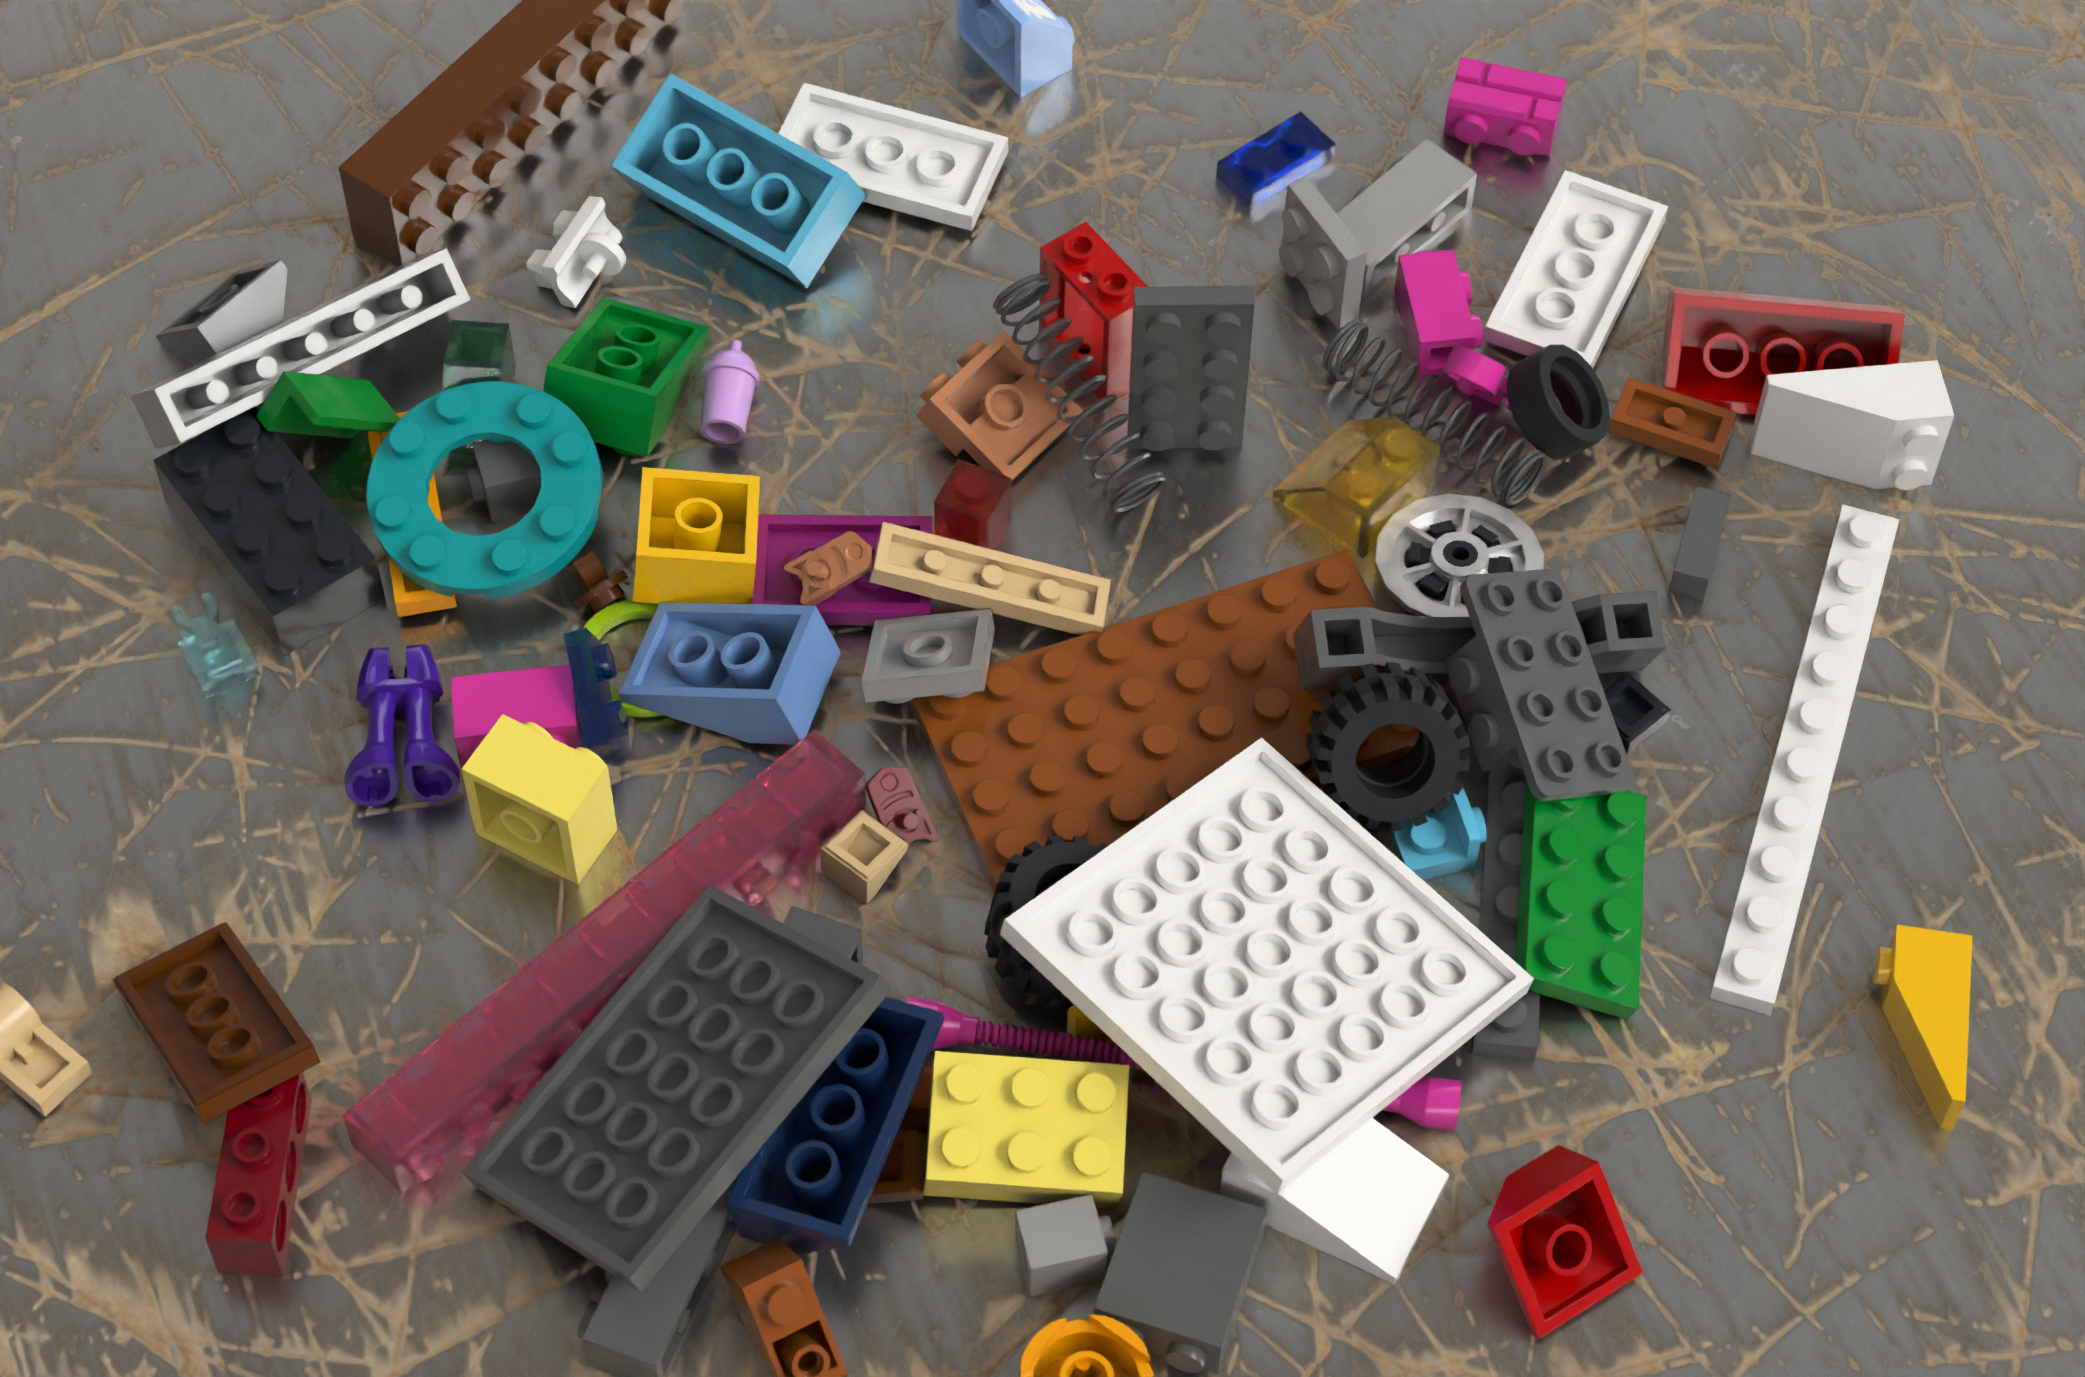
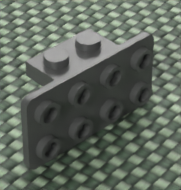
[1445,569,1635,801]

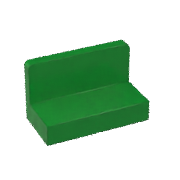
[256,371,400,438]

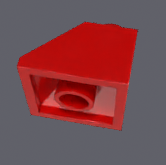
[1487,1145,1643,1339]

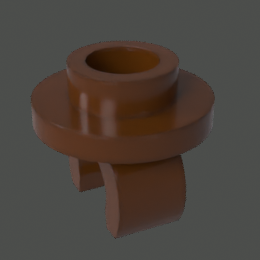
[570,551,629,613]

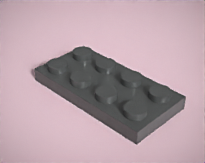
[1127,286,1255,451]

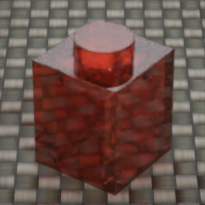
[934,459,1012,550]

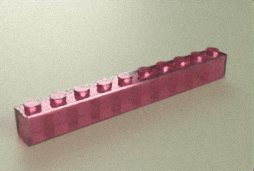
[343,729,867,1194]

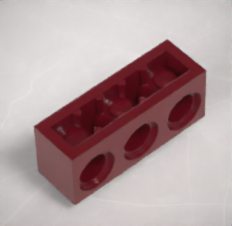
[205,1072,312,1276]

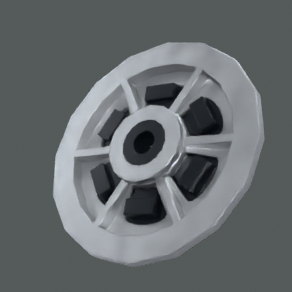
[1375,494,1544,617]

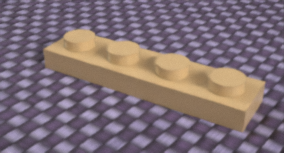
[869,522,1111,635]

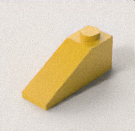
[1873,925,1972,1131]

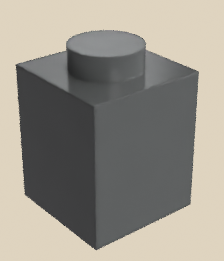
[466,440,541,522]

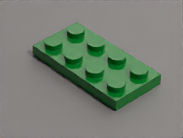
[1515,779,1646,1019]

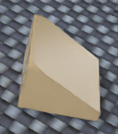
[821,810,908,905]

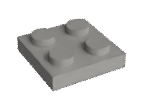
[1279,176,1367,331]
[861,609,995,704]

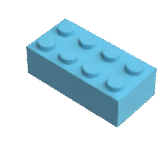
[611,73,866,288]

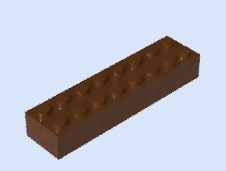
[338,0,685,267]

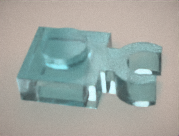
[172,592,260,699]

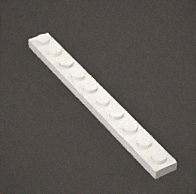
[1709,504,1900,1016]

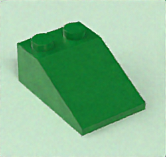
[543,297,709,457]

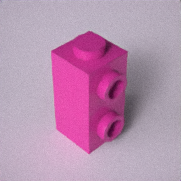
[1394,249,1483,378]

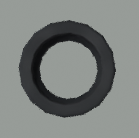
[1506,344,1610,460]

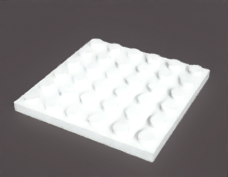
[1000,738,1534,1194]

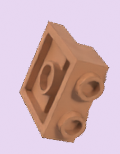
[916,330,1083,489]

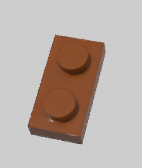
[1608,377,1737,468]

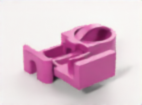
[1442,344,1511,411]

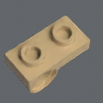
[0,983,92,1117]

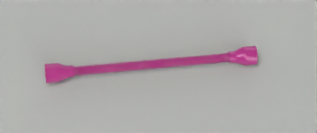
[907,996,1462,1132]

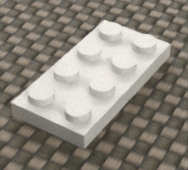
[778,83,1008,231]
[1483,170,1668,369]

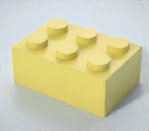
[923,1051,1129,1209]

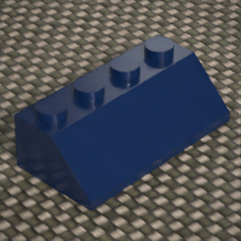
[727,997,945,1255]

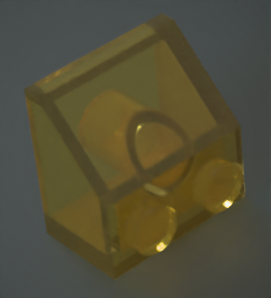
[1273,417,1441,559]

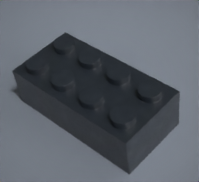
[153,406,385,656]

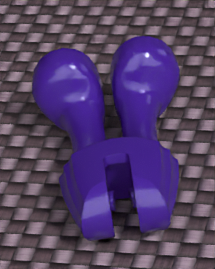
[344,645,460,806]

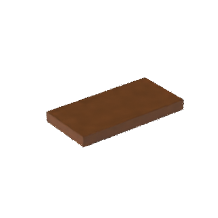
[112,922,321,1124]

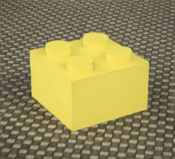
[461,714,618,885]

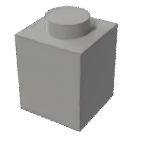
[1015,1194,1116,1297]

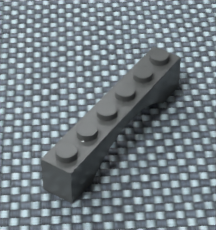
[1293,591,1666,691]

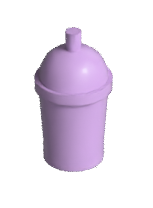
[699,340,760,444]

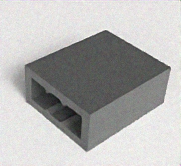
[1093,1171,1267,1374]

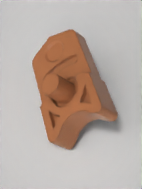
[784,531,873,606]

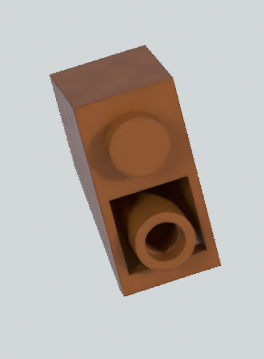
[720,1238,848,1377]

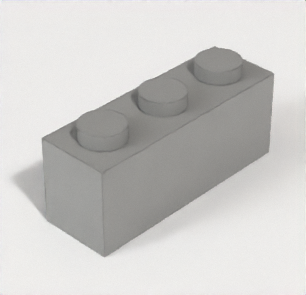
[1336,138,1477,301]

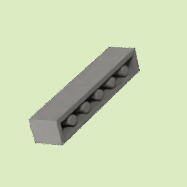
[130,248,471,449]

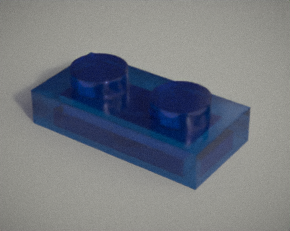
[1216,111,1336,209]
[563,628,628,761]

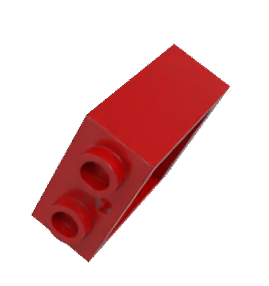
[1039,222,1148,400]

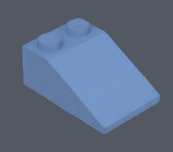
[618,602,841,745]

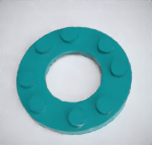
[366,381,604,599]

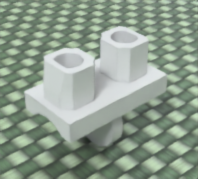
[526,196,626,308]

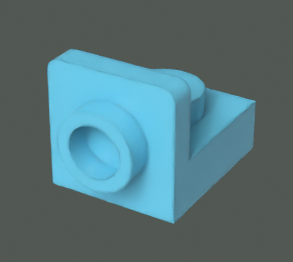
[1387,788,1487,880]

